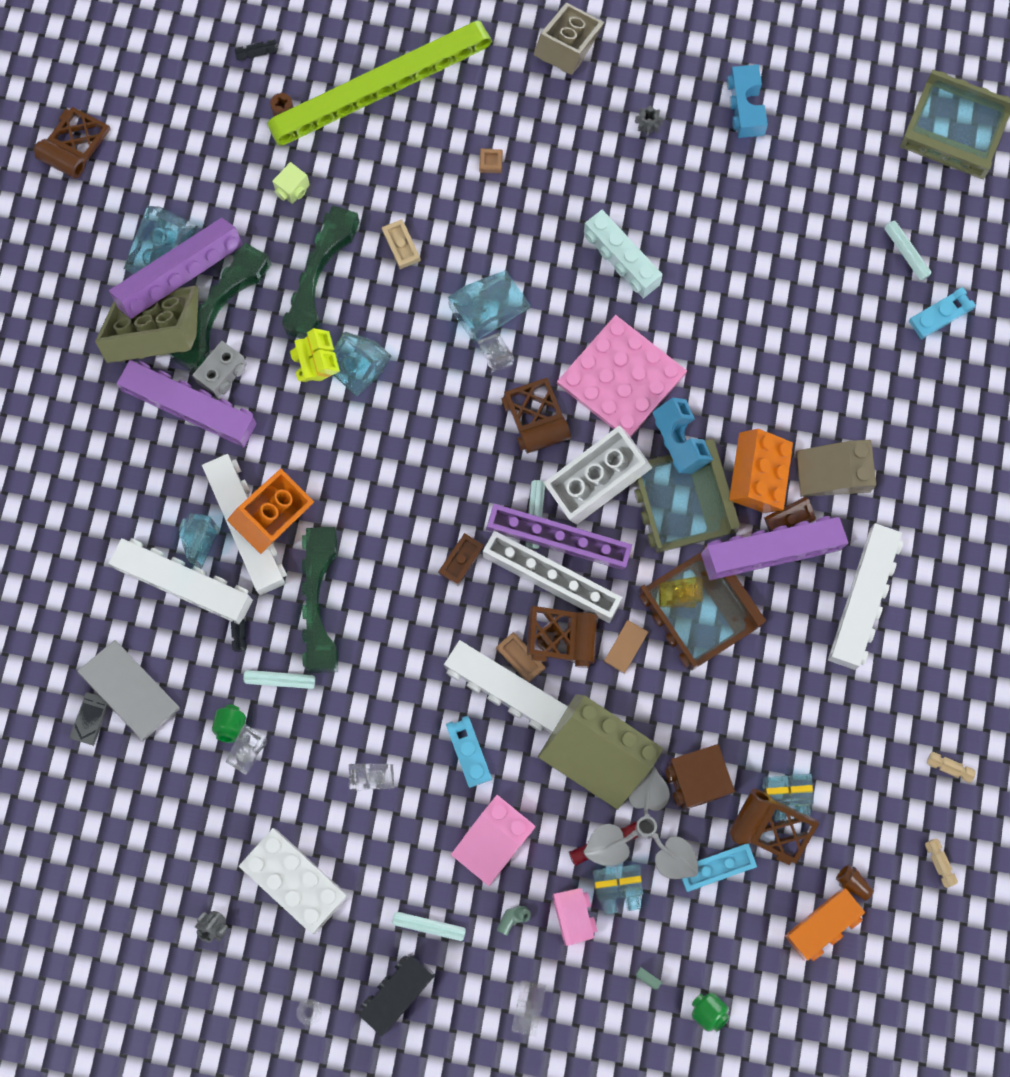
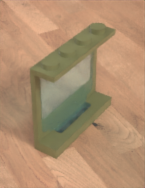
[900,70,1010,180]
[634,439,740,553]

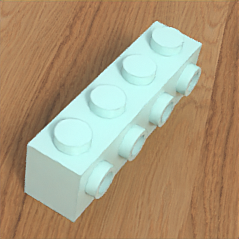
[584,210,663,298]

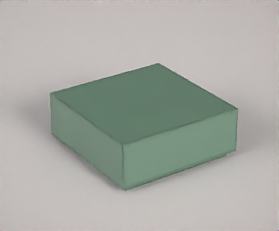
[634,966,662,990]

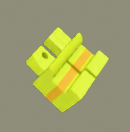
[290,328,340,382]

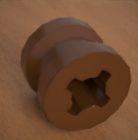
[270,93,294,116]
[536,626,560,652]

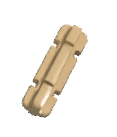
[927,752,976,783]
[925,839,958,888]

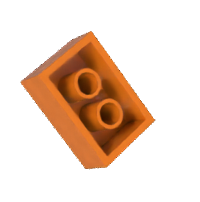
[729,428,793,513]
[227,468,314,554]

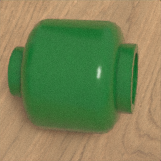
[212,705,246,743]
[691,993,730,1032]

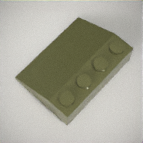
[95,285,199,363]
[538,694,664,810]

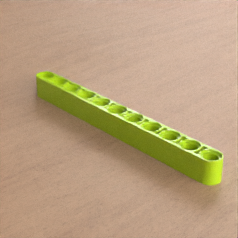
[267,21,492,146]

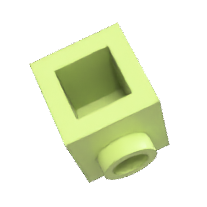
[273,162,310,204]

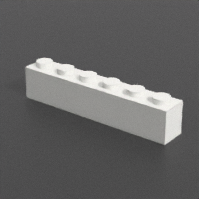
[202,454,287,596]
[828,523,903,670]
[483,531,622,623]
[108,538,253,624]
[444,640,568,737]

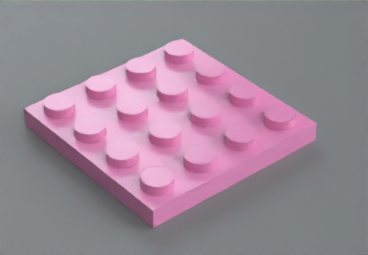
[557,315,687,437]

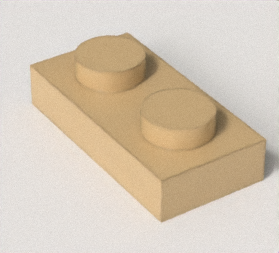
[382,219,421,269]

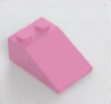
[451,795,536,886]
[552,888,598,946]

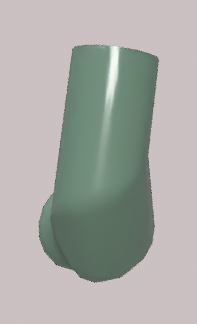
[497,906,531,936]

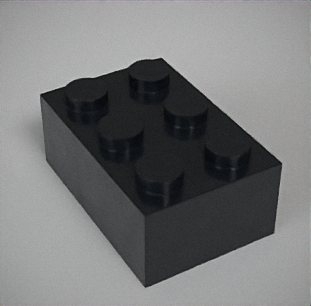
[359,954,436,1037]

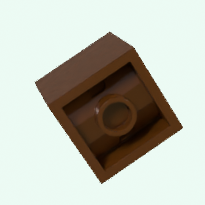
[665,744,735,811]

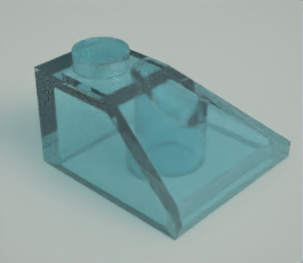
[332,332,392,396]
[179,513,219,569]

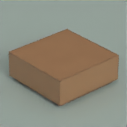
[479,149,503,174]

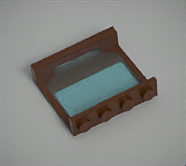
[638,545,766,671]

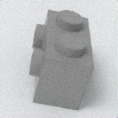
[192,340,247,398]

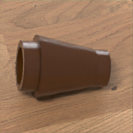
[836,865,874,901]

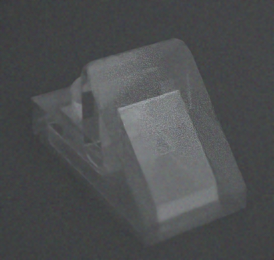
[478,333,514,374]
[225,724,267,775]
[349,764,394,791]
[511,980,546,1037]

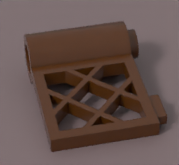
[34,107,111,179]
[501,378,571,454]
[527,606,597,668]
[729,789,819,865]

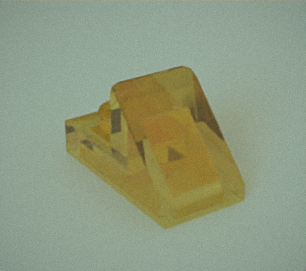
[659,577,703,608]

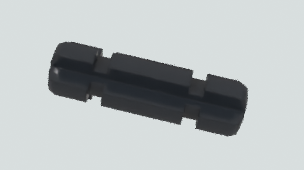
[235,39,278,61]
[231,619,246,652]

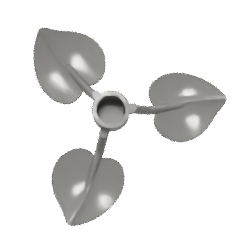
[584,766,698,879]

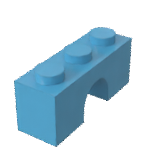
[727,64,768,138]
[652,397,713,474]

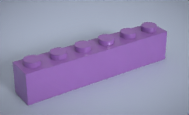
[109,218,243,319]
[117,360,257,448]
[486,504,632,570]
[701,516,848,580]

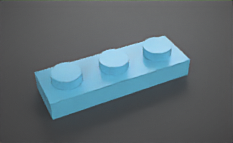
[682,844,757,892]

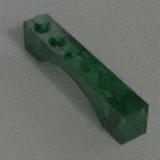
[282,205,360,339]
[170,243,272,373]
[302,527,338,673]

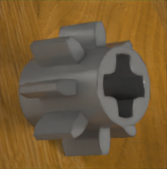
[635,105,663,136]
[195,911,228,943]

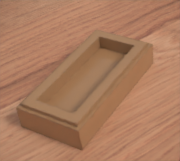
[604,620,648,674]
[496,632,546,683]

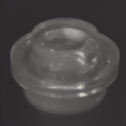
[296,999,322,1025]

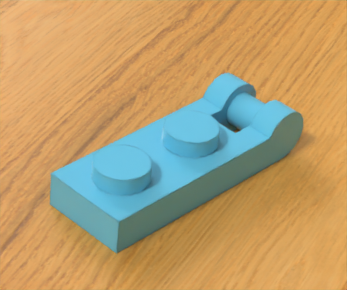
[908,287,976,340]
[446,716,492,789]

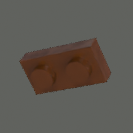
[764,497,816,532]
[438,533,484,586]

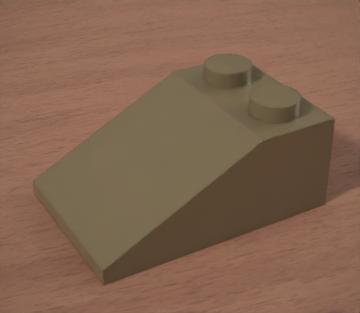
[534,3,604,75]
[796,440,876,497]

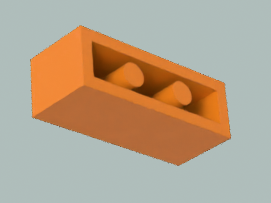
[784,888,866,961]

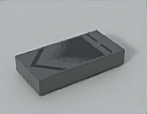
[69,692,108,746]

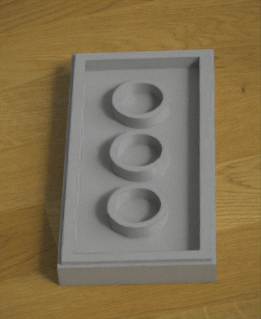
[77,640,180,742]

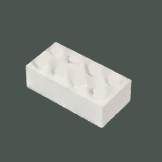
[544,425,652,524]
[239,828,349,934]

